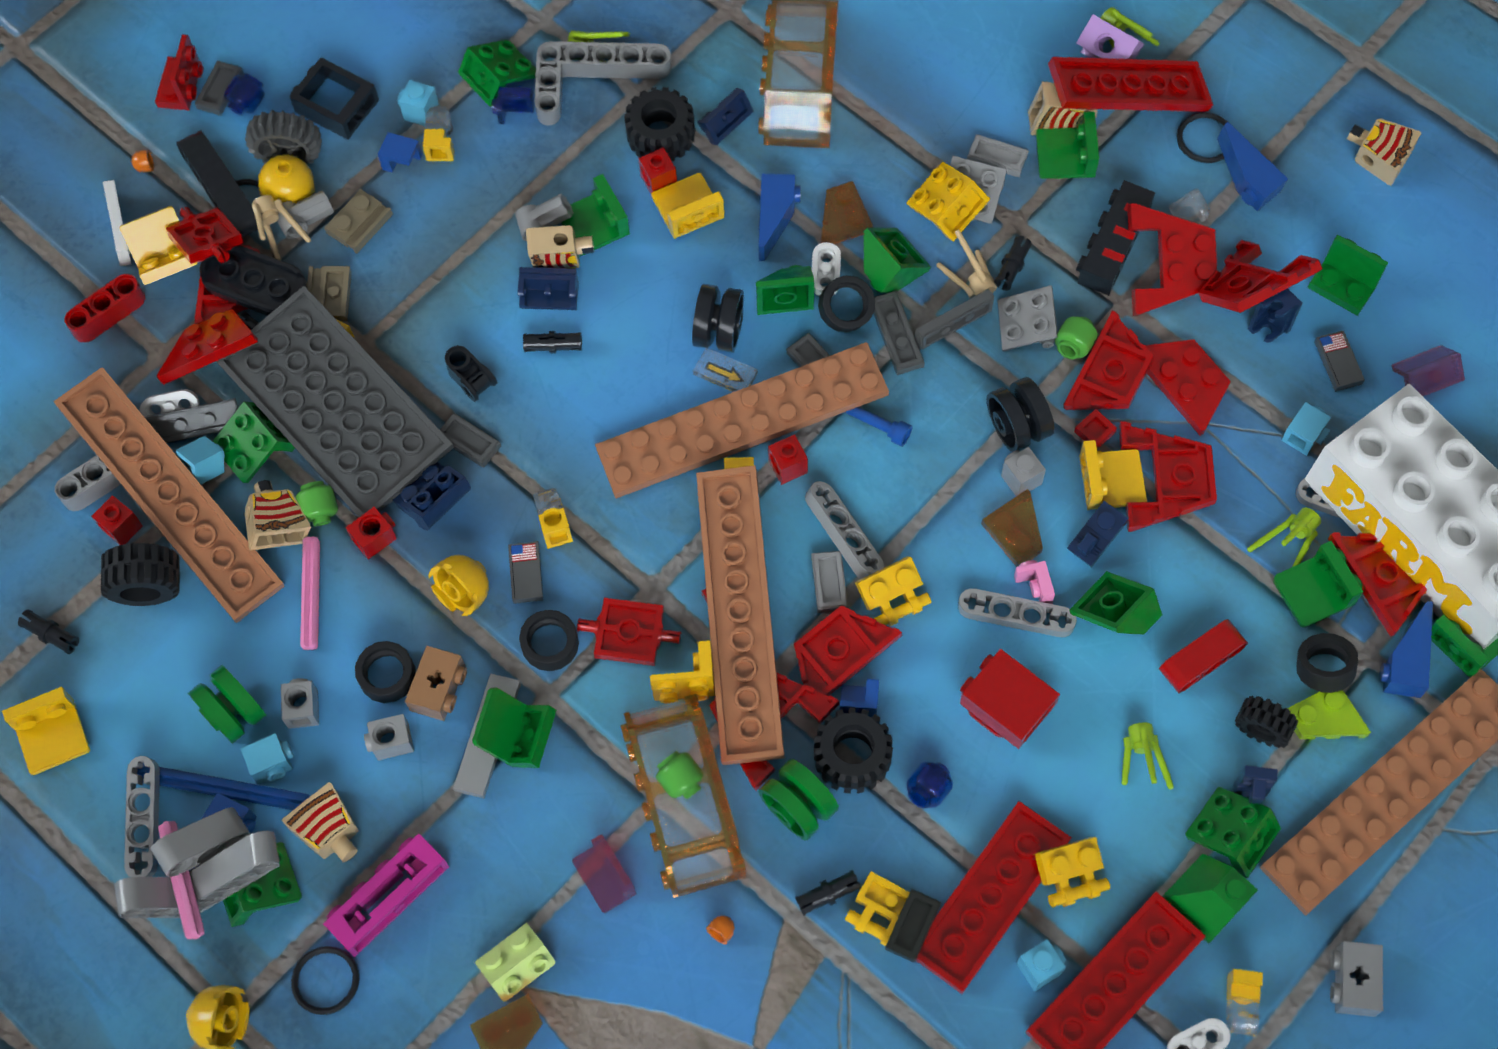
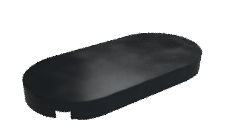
[199,245,308,316]

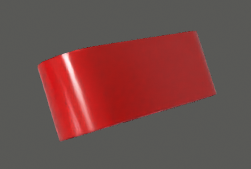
[65,274,145,343]
[1159,619,1248,693]

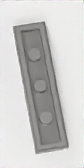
[453,673,521,799]

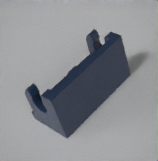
[518,267,579,310]
[1248,288,1303,342]

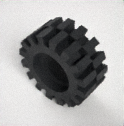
[1235,696,1298,748]

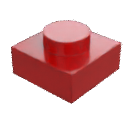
[1074,409,1117,449]

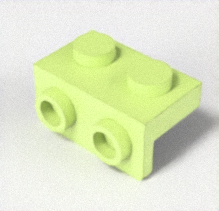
[475,923,556,1002]

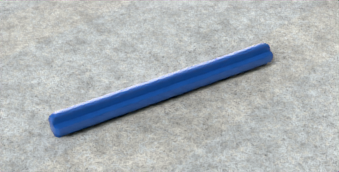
[137,764,310,810]

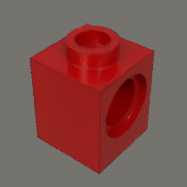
[638,147,677,193]
[768,434,808,485]
[91,495,143,545]
[345,506,397,560]

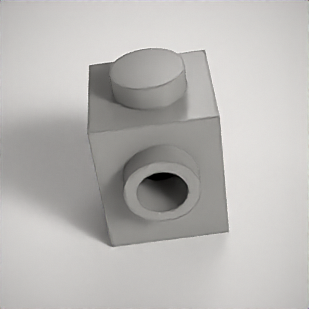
[1001,447,1046,498]

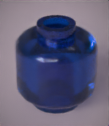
[223,73,265,115]
[906,761,953,809]

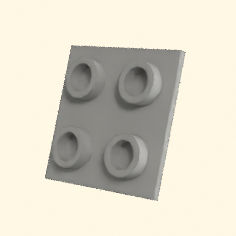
[950,156,1007,224]
[998,285,1058,351]

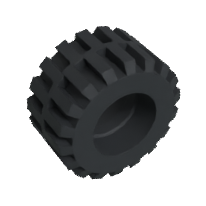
[625,87,695,162]
[101,543,180,606]
[814,708,893,794]

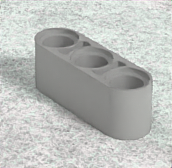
[55,455,121,511]
[151,807,250,877]

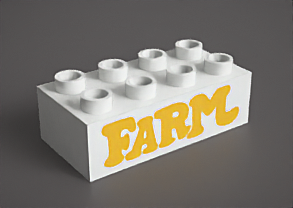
[1305,383,1498,649]

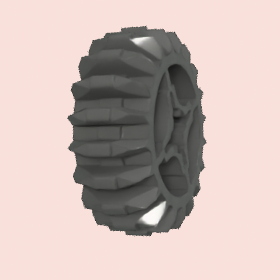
[245,110,322,164]

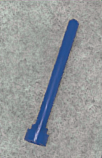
[844,407,913,447]

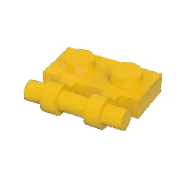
[855,556,932,627]
[1035,837,1110,907]
[845,871,910,946]

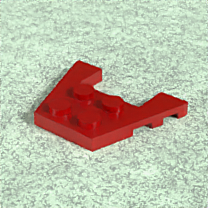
[1128,203,1217,316]
[1198,240,1322,313]
[1119,421,1217,532]
[709,673,840,791]

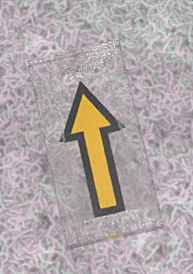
[693,348,758,392]

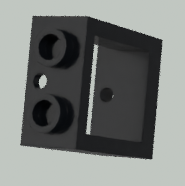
[289,57,379,140]

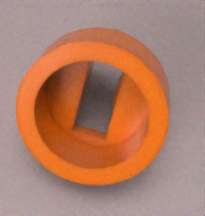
[131,149,154,173]
[706,915,735,944]

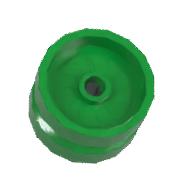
[188,665,266,744]
[758,759,839,840]

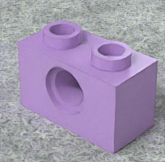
[1076,14,1144,59]

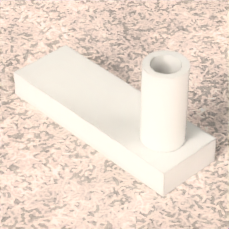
[103,180,131,266]

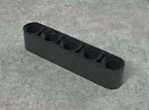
[176,130,258,238]

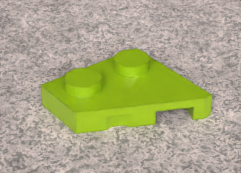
[1287,690,1371,739]

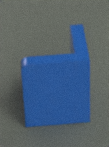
[377,132,423,172]
[840,679,879,718]

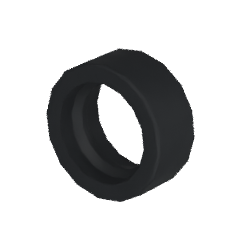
[818,275,876,333]
[519,610,579,671]
[1297,633,1358,693]
[355,641,416,703]

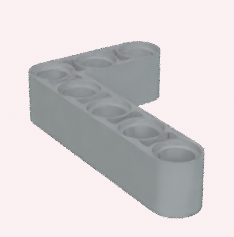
[535,41,671,126]
[114,831,280,918]

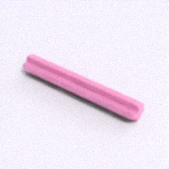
[300,536,320,651]
[158,821,205,940]

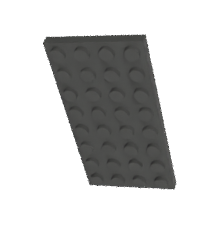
[216,286,454,518]

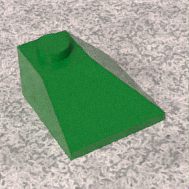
[864,228,931,293]
[756,265,814,315]
[1069,571,1162,635]
[1162,853,1258,944]

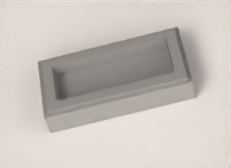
[967,134,1029,177]
[811,551,848,613]

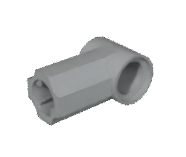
[277,190,334,239]
[515,193,573,242]

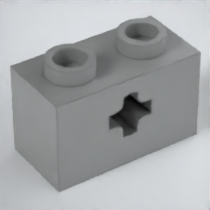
[1330,941,1383,1017]

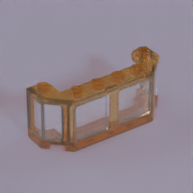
[758,0,839,148]
[620,694,747,898]

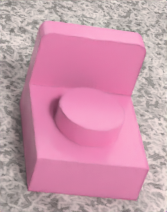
[1014,560,1055,604]

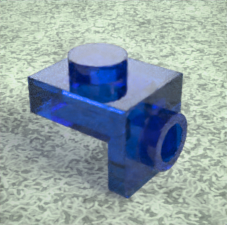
[492,86,535,125]

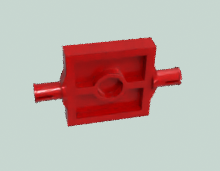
[166,206,243,264]
[577,598,681,666]

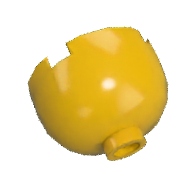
[258,154,315,203]
[428,554,489,616]
[186,985,250,1049]

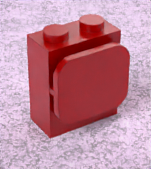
[960,648,1060,749]

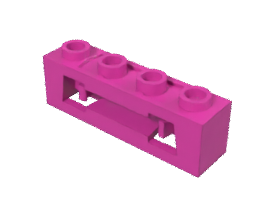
[323,834,449,958]

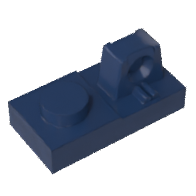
[697,88,754,145]
[1067,501,1129,568]
[1233,765,1278,804]

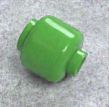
[1055,316,1098,360]
[296,481,338,527]
[656,750,704,800]

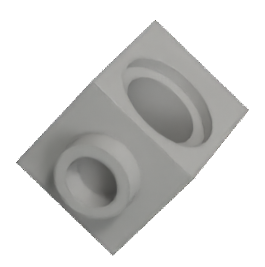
[281,678,319,729]
[364,714,414,761]

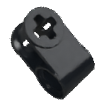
[445,345,497,402]

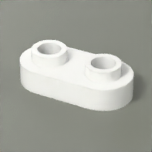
[812,242,841,296]
[140,389,200,416]
[1166,1018,1230,1049]

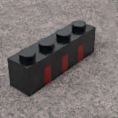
[1076,180,1155,296]

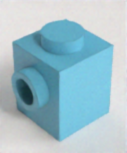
[398,80,440,128]
[1281,402,1331,456]
[176,436,225,484]
[240,733,294,784]
[1016,939,1066,992]

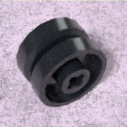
[692,284,744,353]
[986,377,1054,452]

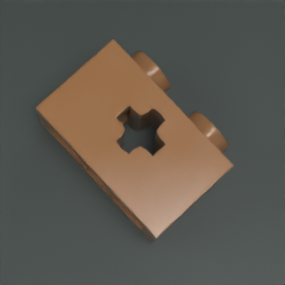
[405,645,467,721]

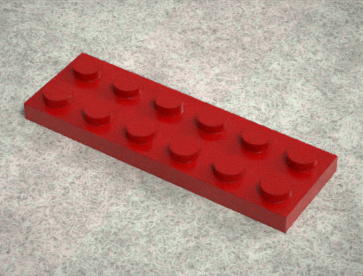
[1048,57,1213,112]
[916,801,1072,994]
[1025,892,1206,1049]

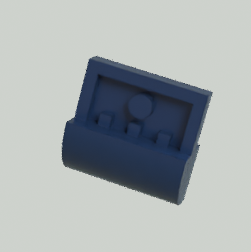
[393,462,471,531]

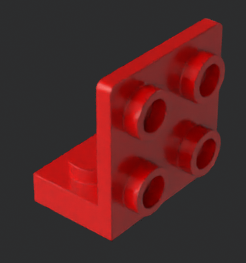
[155,34,203,111]

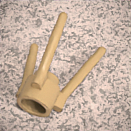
[251,195,311,260]
[937,230,997,298]

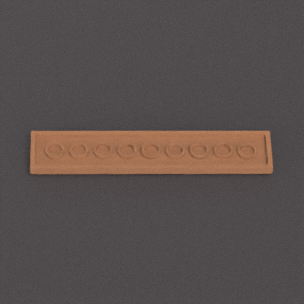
[595,342,889,499]
[53,367,285,623]
[696,465,785,765]
[1260,669,1498,916]

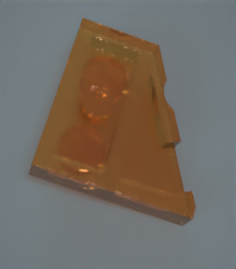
[821,181,873,244]
[981,489,1043,567]
[469,994,543,1049]

